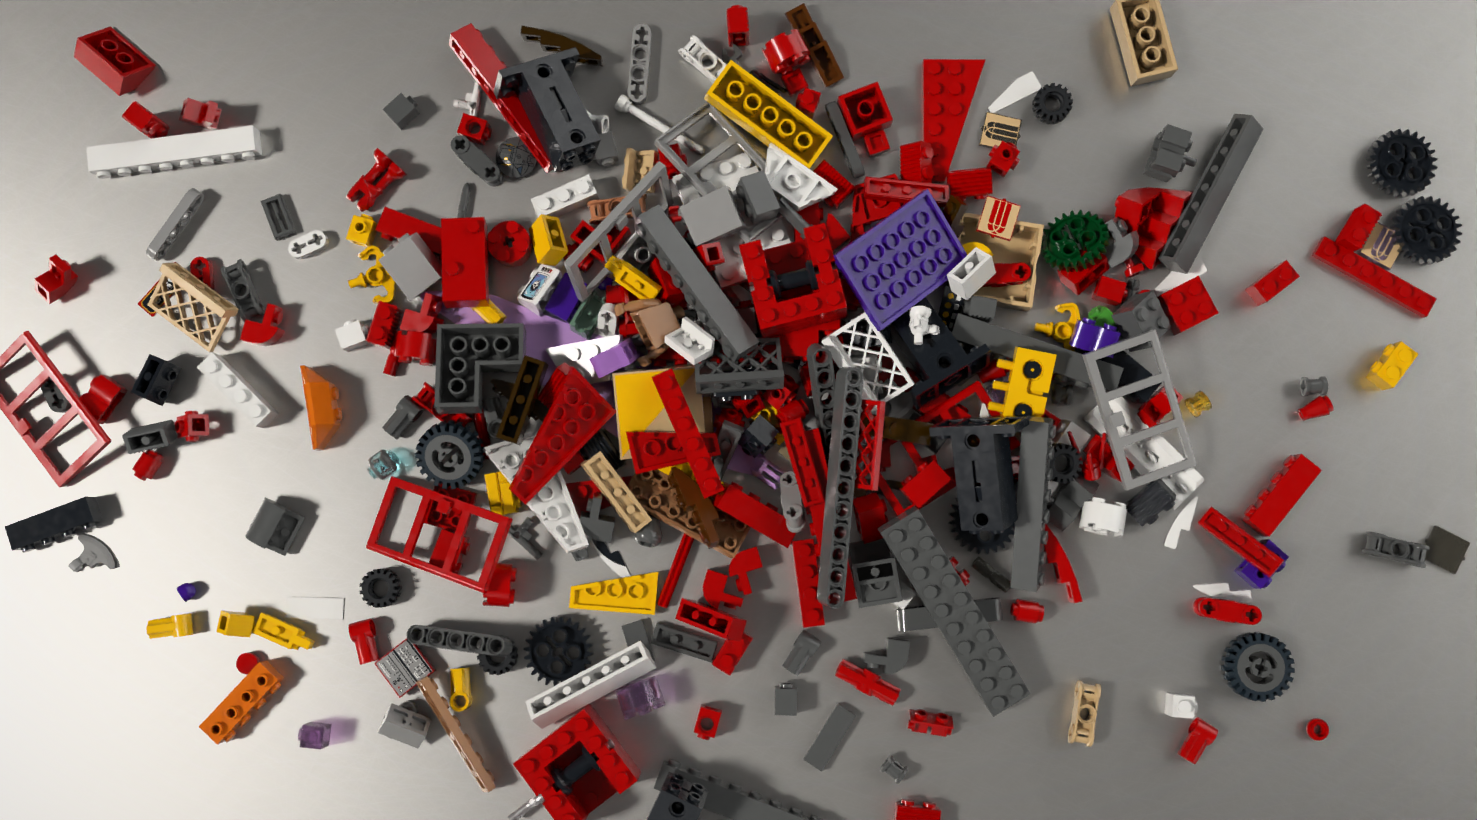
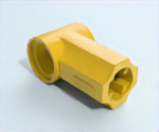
[470,299,507,324]
[146,613,194,639]
[449,668,473,712]

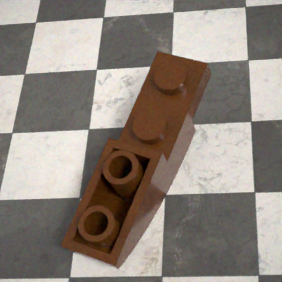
[668,466,720,549]

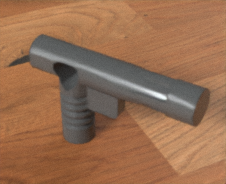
[508,517,543,560]

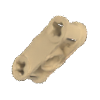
[1068,680,1101,747]

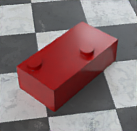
[441,217,489,308]

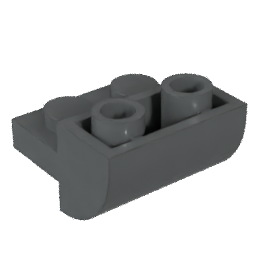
[245,497,305,556]

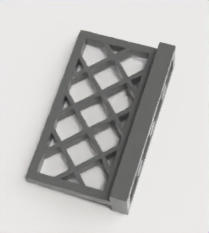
[695,337,784,394]

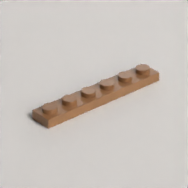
[416,676,496,792]

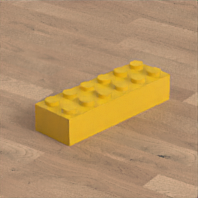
[704,60,833,169]

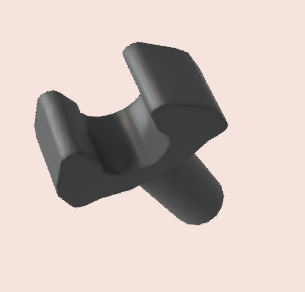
[722,44,742,67]

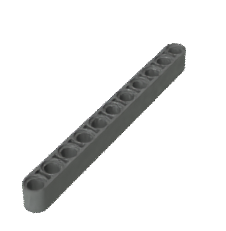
[817,367,864,609]

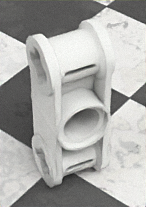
[678,35,727,83]

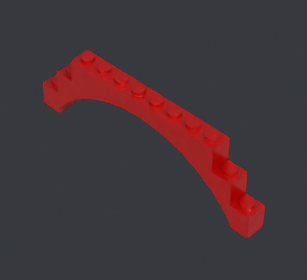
[606,279,862,366]

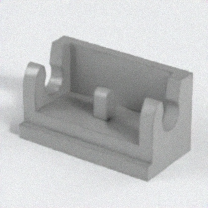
[378,703,432,749]

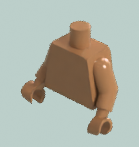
[614,298,685,367]

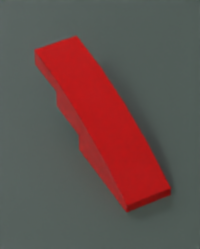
[1043,523,1083,603]

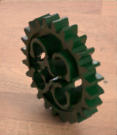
[1041,210,1110,272]

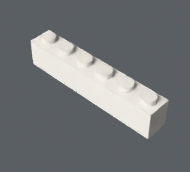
[525,640,656,729]

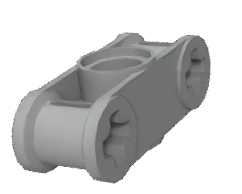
[780,471,806,533]

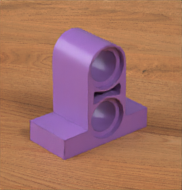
[589,337,640,378]

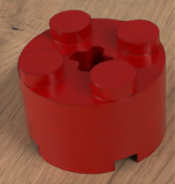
[762,29,811,76]
[487,221,533,267]
[394,331,437,366]
[483,563,517,607]

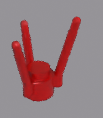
[1067,431,1107,481]

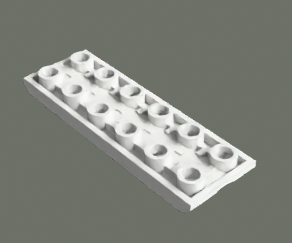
[1083,396,1204,510]

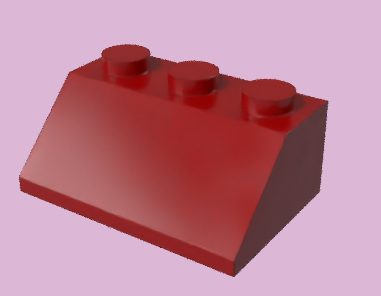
[74,26,156,96]

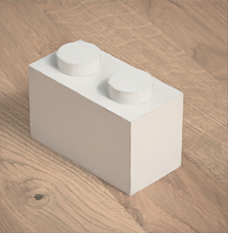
[947,247,996,300]

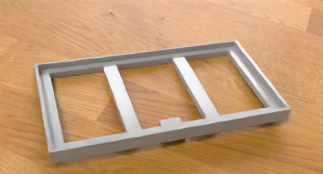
[654,102,783,243]
[564,161,674,302]
[1082,329,1197,490]

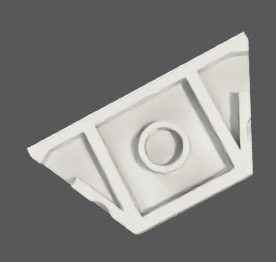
[765,143,837,211]
[546,334,623,384]

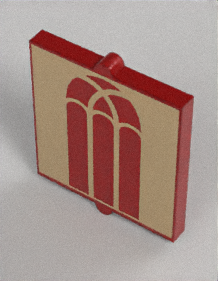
[976,195,1021,241]

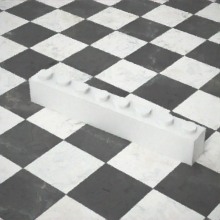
[86,125,262,179]

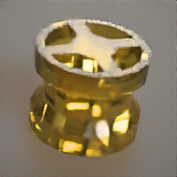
[1184,391,1212,417]

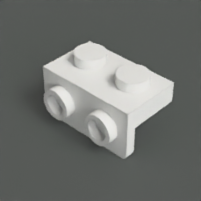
[664,317,715,365]

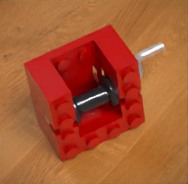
[739,223,847,338]
[508,704,641,820]

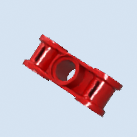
[982,262,1031,287]
[412,382,473,427]
[1193,597,1262,625]

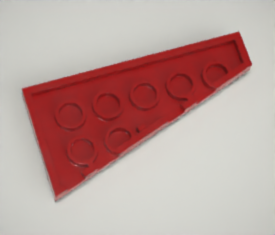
[922,59,986,183]
[509,366,616,505]

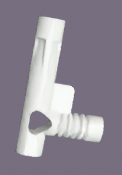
[453,80,482,117]

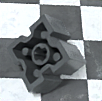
[1143,124,1197,183]

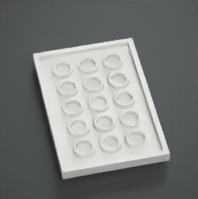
[672,153,791,290]

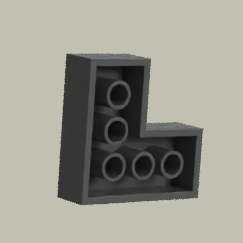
[434,323,526,414]

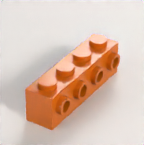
[199,660,285,745]

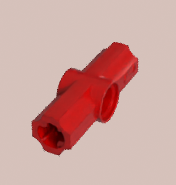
[835,659,901,706]

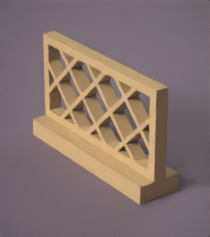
[148,262,239,352]

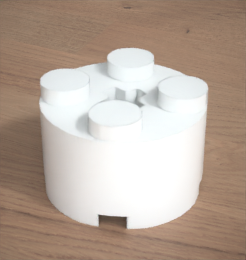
[1079,497,1127,537]

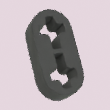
[41,378,72,413]

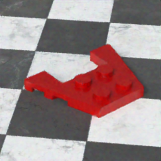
[849,173,905,244]

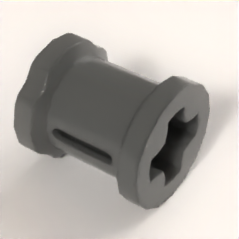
[1299,376,1328,396]
[880,755,909,784]

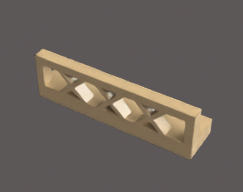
[580,451,652,533]

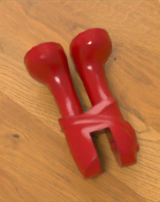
[346,148,407,212]

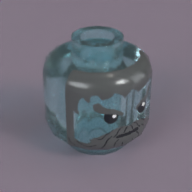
[367,449,401,481]

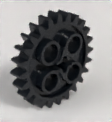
[1366,129,1438,198]
[1390,196,1462,265]
[948,497,1015,555]
[523,616,594,686]

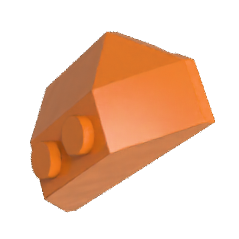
[300,365,342,451]

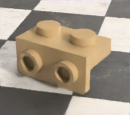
[622,148,659,193]

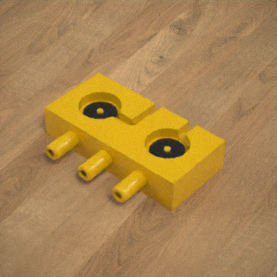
[988,346,1057,417]

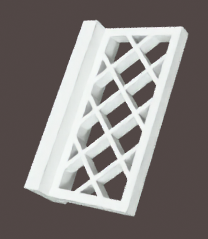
[821,312,915,413]

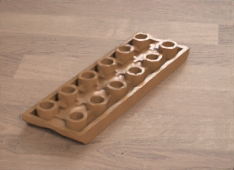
[627,470,751,558]

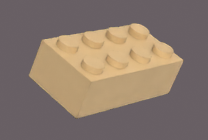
[1110,0,1178,87]

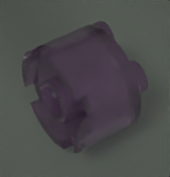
[616,676,666,720]

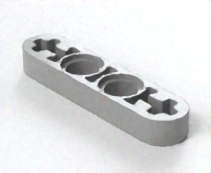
[628,24,652,105]
[146,188,204,261]

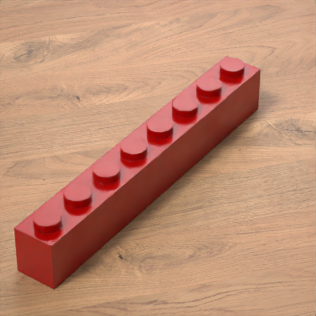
[449,23,554,173]
[805,427,857,602]

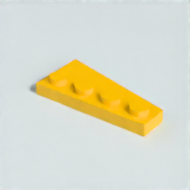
[569,572,659,615]

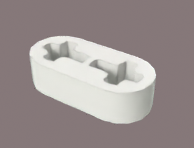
[288,230,329,260]
[597,303,620,338]

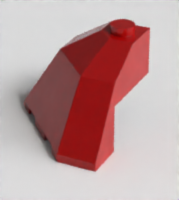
[1115,187,1193,269]

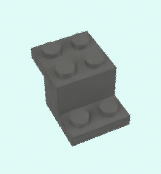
[849,538,902,608]

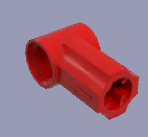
[349,618,380,664]
[1177,717,1218,764]

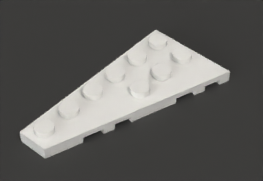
[483,431,589,554]

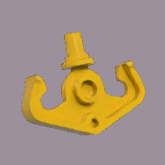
[348,245,396,304]
[1034,303,1081,351]

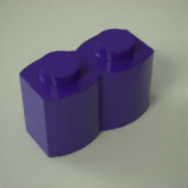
[1069,317,1121,358]

